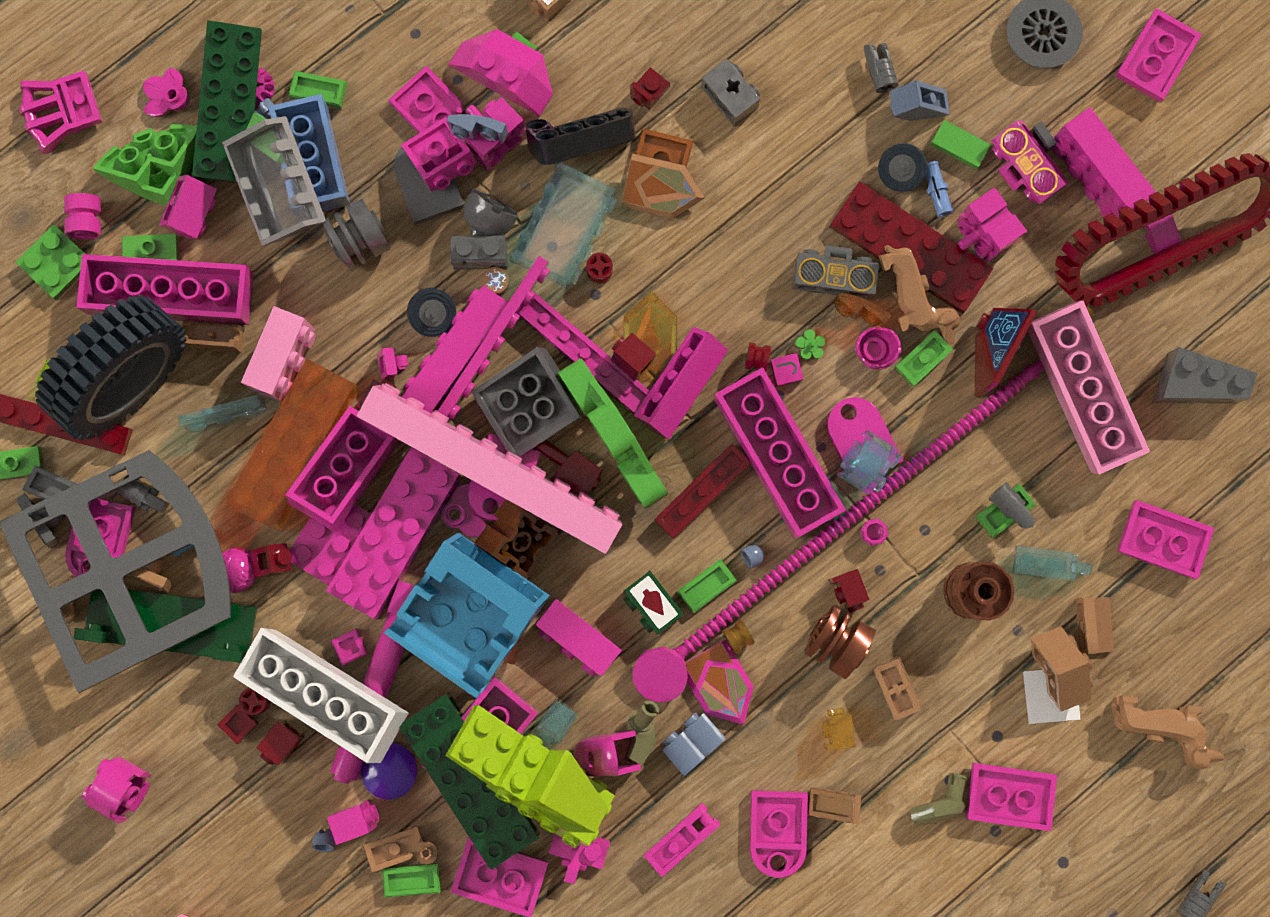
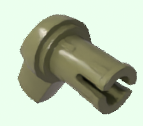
[625,701,659,767]
[910,773,967,825]

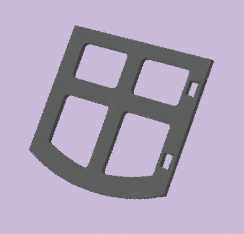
[0,450,231,693]

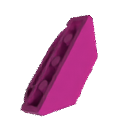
[449,29,553,117]

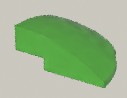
[93,124,197,206]

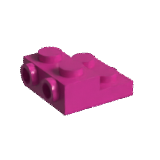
[401,117,477,192]

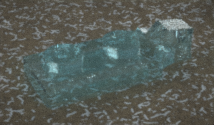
[1012,546,1092,581]

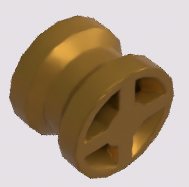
[722,620,755,654]

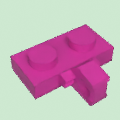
[549,833,610,884]

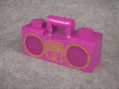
[991,120,1070,204]

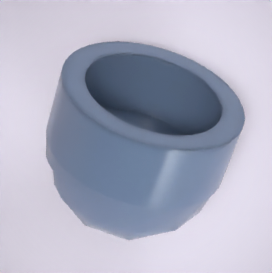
[741,545,764,569]
[312,829,335,852]

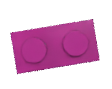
[159,175,217,239]
[327,800,379,845]

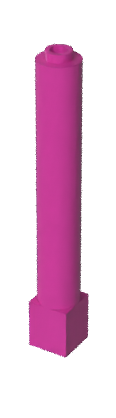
[330,580,415,784]

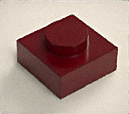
[217,704,259,744]

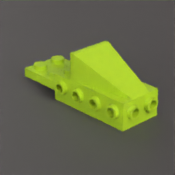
[445,705,615,848]

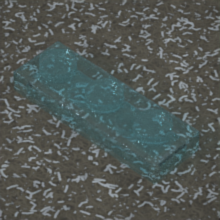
[178,395,267,433]

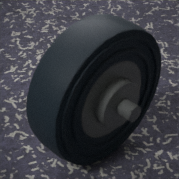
[878,143,927,192]
[407,288,456,337]

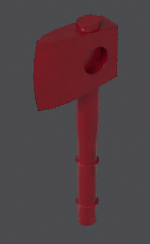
[535,440,603,495]

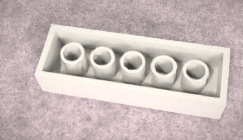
[233,627,408,763]

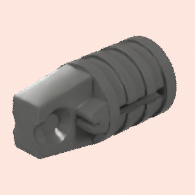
[116,474,169,513]

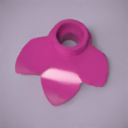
[143,68,190,117]
[441,483,495,537]

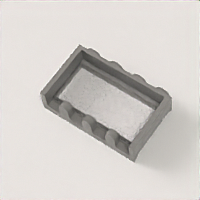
[222,116,326,246]

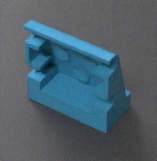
[384,532,550,699]

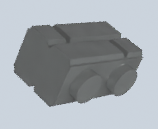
[451,236,508,270]

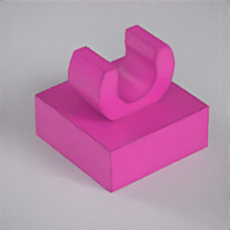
[377,348,408,381]

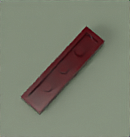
[654,444,751,539]

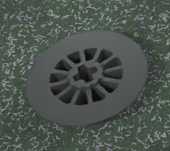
[1006,0,1083,68]

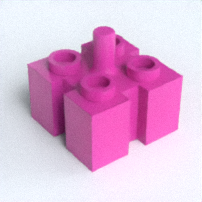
[464,97,527,172]
[957,187,1027,262]

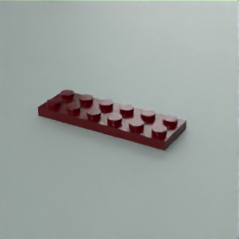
[829,181,994,314]

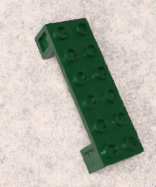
[192,20,262,183]
[73,589,257,663]
[399,692,540,870]

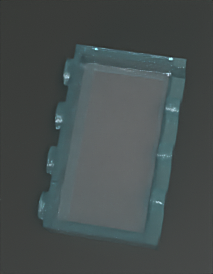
[510,163,617,290]

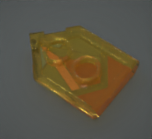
[623,290,678,371]

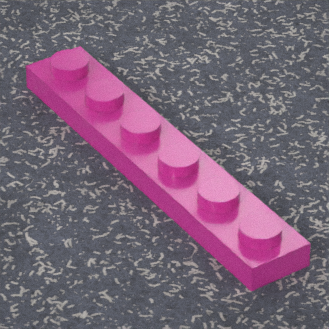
[517,291,650,415]

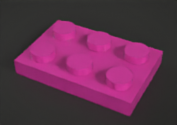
[1114,8,1202,103]
[1117,500,1214,580]
[289,504,371,585]
[966,762,1057,831]
[451,837,549,917]

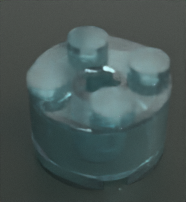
[837,430,901,494]

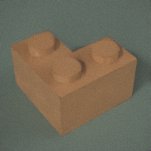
[1031,626,1093,712]

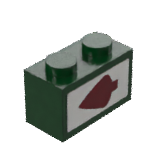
[623,571,684,635]

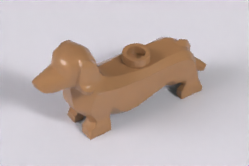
[878,245,960,344]
[1111,695,1224,770]

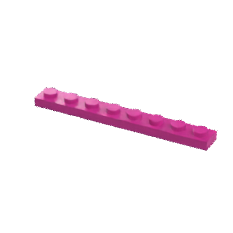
[437,256,550,421]

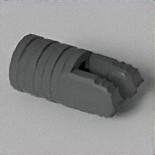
[863,43,899,93]
[988,482,1036,529]
[1177,869,1227,917]

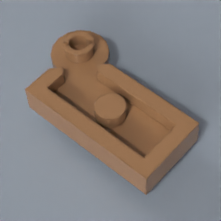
[364,825,438,872]

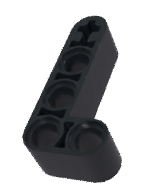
[525,108,635,165]

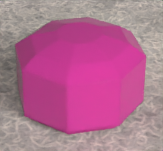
[860,519,888,546]

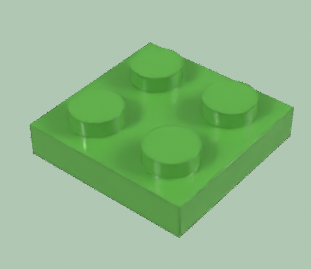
[16,224,86,300]

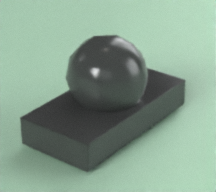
[22,465,77,500]
[16,494,64,549]

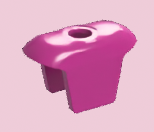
[574,730,641,777]

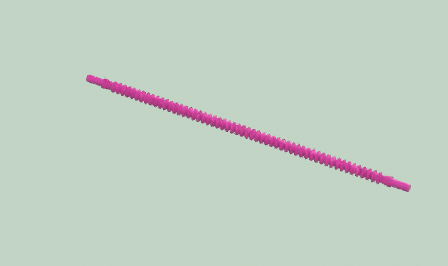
[672,359,1044,659]

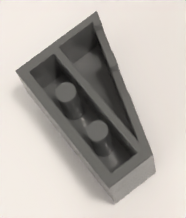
[1153,347,1257,404]

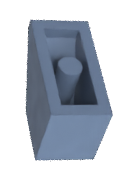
[890,80,950,121]

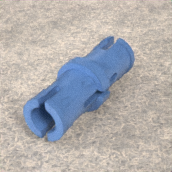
[925,161,954,218]

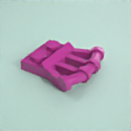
[19,70,103,154]

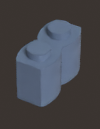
[662,712,726,776]

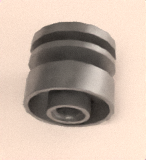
[323,199,391,271]

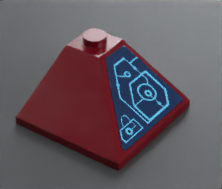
[975,308,1037,398]

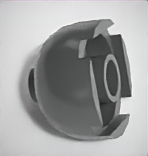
[463,189,518,236]

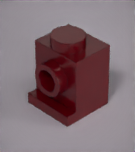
[250,543,292,578]
[828,569,870,613]

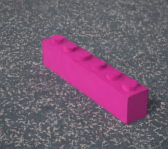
[402,285,508,413]

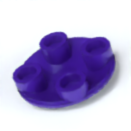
[361,743,417,800]

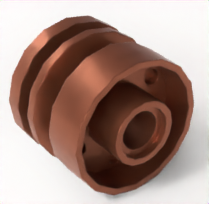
[943,562,1014,621]
[804,605,876,679]

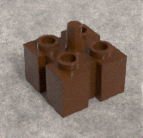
[475,499,559,579]

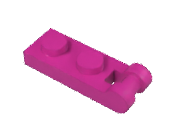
[643,802,720,877]

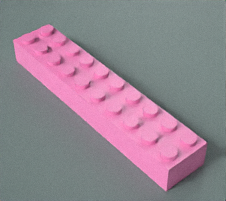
[357,383,622,554]

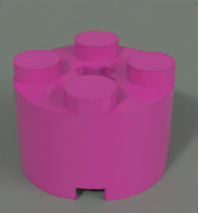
[82,757,151,824]

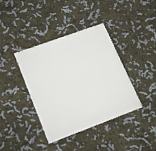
[1023,670,1081,724]

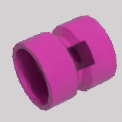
[64,193,101,239]

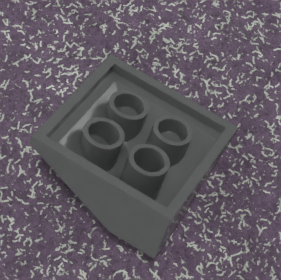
[471,347,581,457]

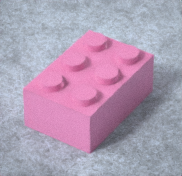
[241,306,316,403]

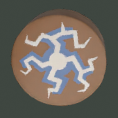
[482,267,510,295]

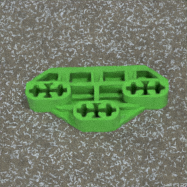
[558,358,668,509]

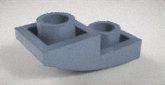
[446,114,508,142]

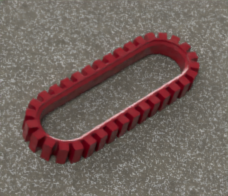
[1054,153,1270,307]

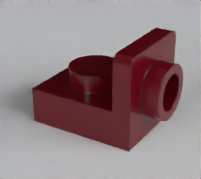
[630,67,670,110]

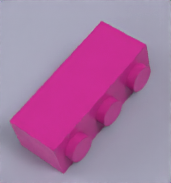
[536,599,622,677]

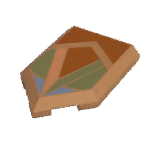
[621,154,705,218]

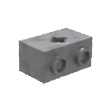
[701,59,760,127]

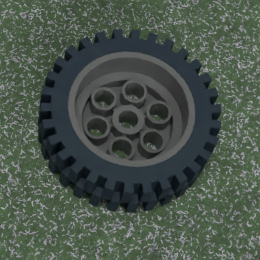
[35,295,187,440]

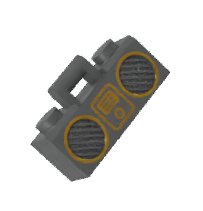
[792,245,879,300]

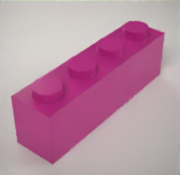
[634,326,728,440]

